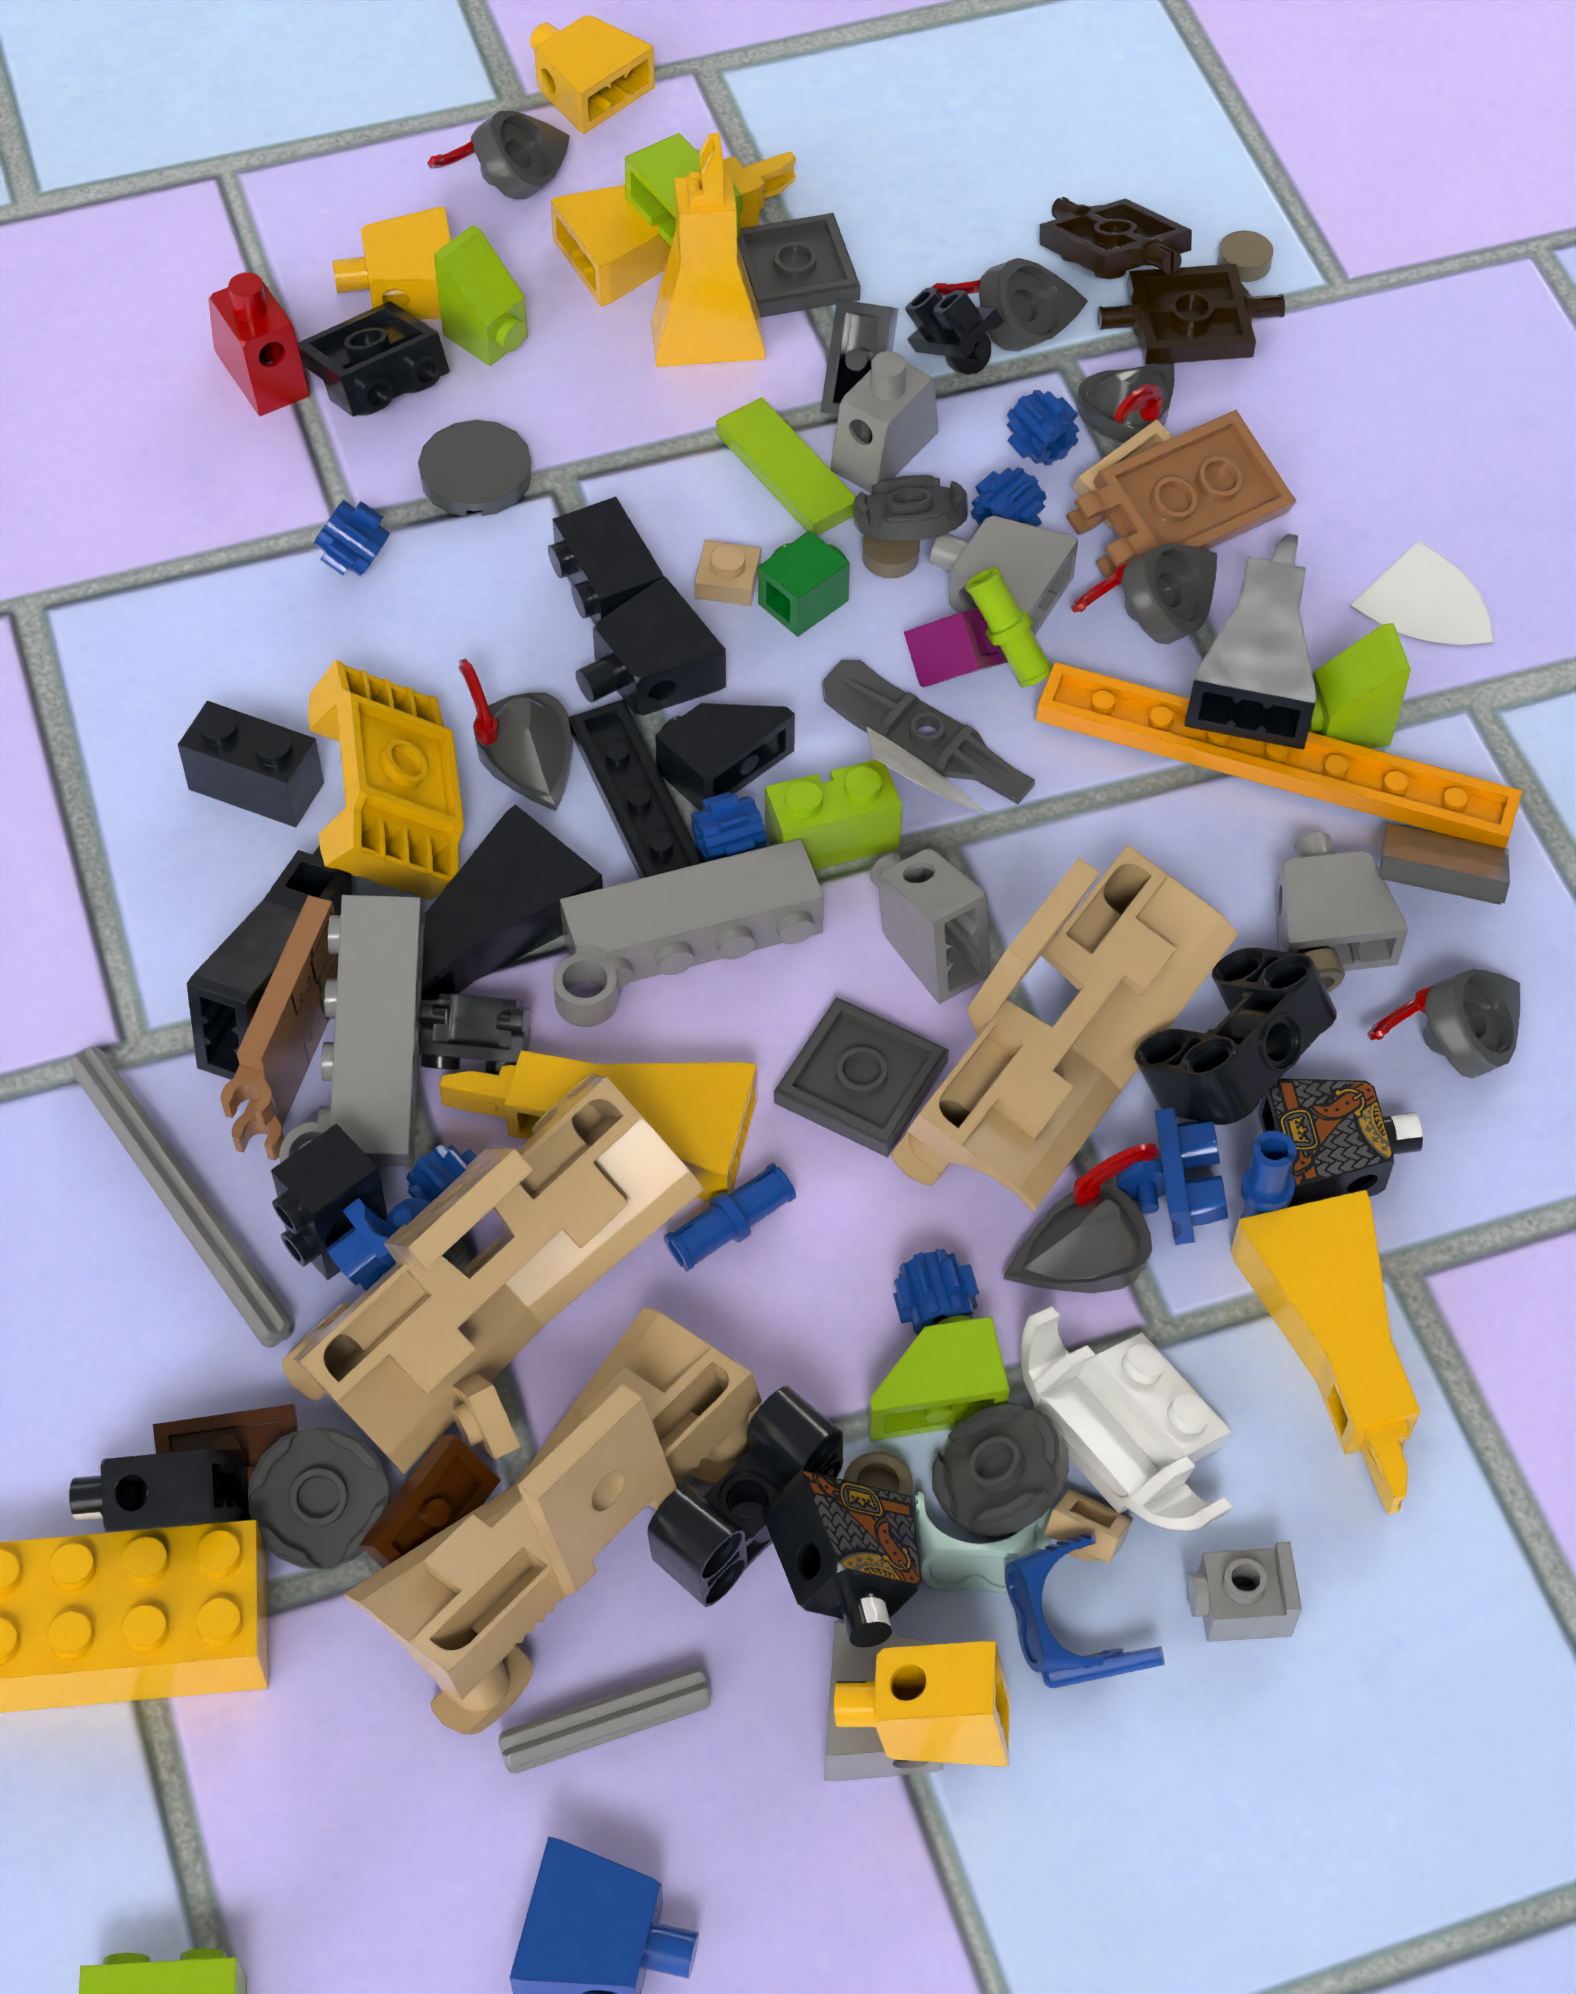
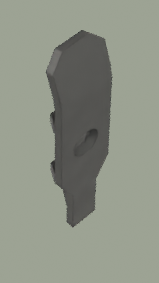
[821,660,1035,804]

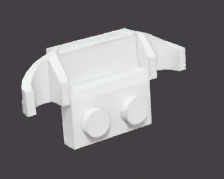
[1021,1306,1233,1531]

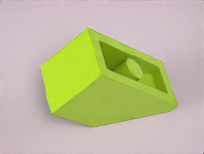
[434,225,528,366]
[1309,623,1411,748]
[868,1315,1009,1441]

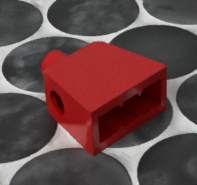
[208,272,309,417]

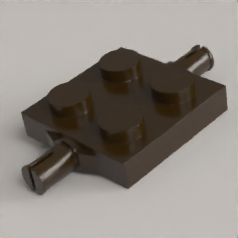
[1040,197,1192,279]
[1097,264,1285,365]

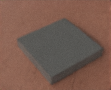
[737,213,861,318]
[1379,823,1510,905]
[774,997,949,1158]

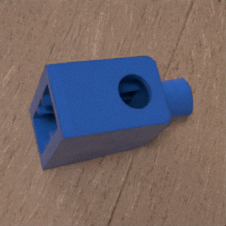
[509,1836,699,1994]

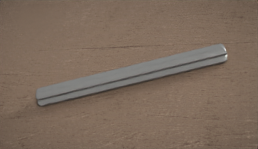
[70,1047,294,1348]

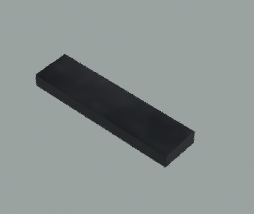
[568,700,704,879]

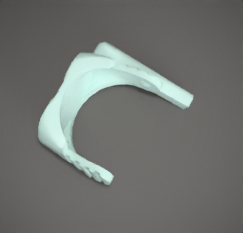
[914,1492,1051,1593]

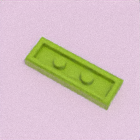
[716,397,856,535]

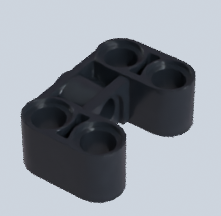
[1134,948,1337,1125]
[647,1386,843,1607]

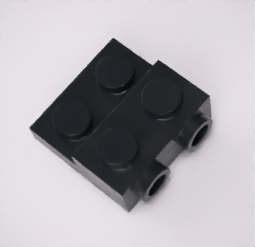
[297,301,450,417]

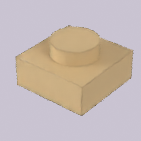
[694,540,761,606]
[452,1373,520,1460]
[1044,1489,1133,1564]

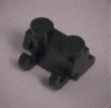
[419,992,531,1075]

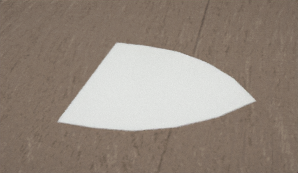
[1350,541,1494,645]
[867,727,988,814]

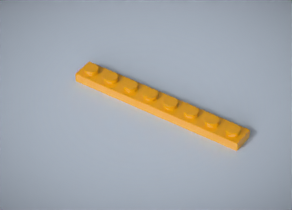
[1036,662,1523,848]

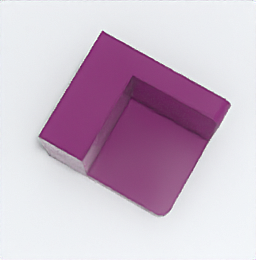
[904,609,1008,687]

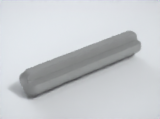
[498,1667,711,1774]

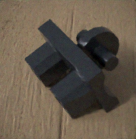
[905,288,1004,375]

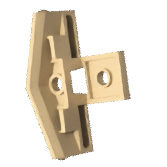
[891,844,1239,1213]
[282,1073,704,1475]
[344,1306,762,1735]

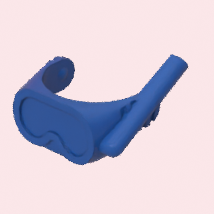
[1005,1533,1165,1688]

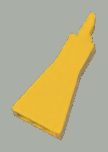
[651,133,765,367]
[551,151,796,307]
[439,1050,758,1203]
[1231,1190,1421,1515]

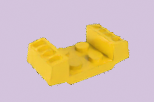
[308,660,464,901]

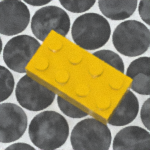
[0,1520,269,1713]

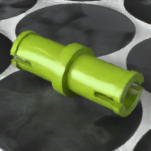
[965,567,1053,688]

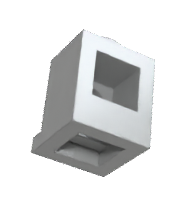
[1188,1541,1302,1642]

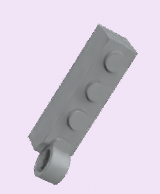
[553,839,824,1027]
[279,895,425,1166]

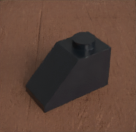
[821,299,899,414]
[655,703,795,811]

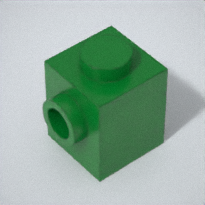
[758,530,850,637]

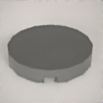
[418,420,532,516]
[853,475,968,542]
[932,1402,1069,1537]
[248,1427,389,1569]

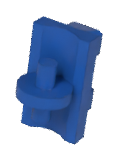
[1116,1107,1229,1245]
[326,1198,430,1291]

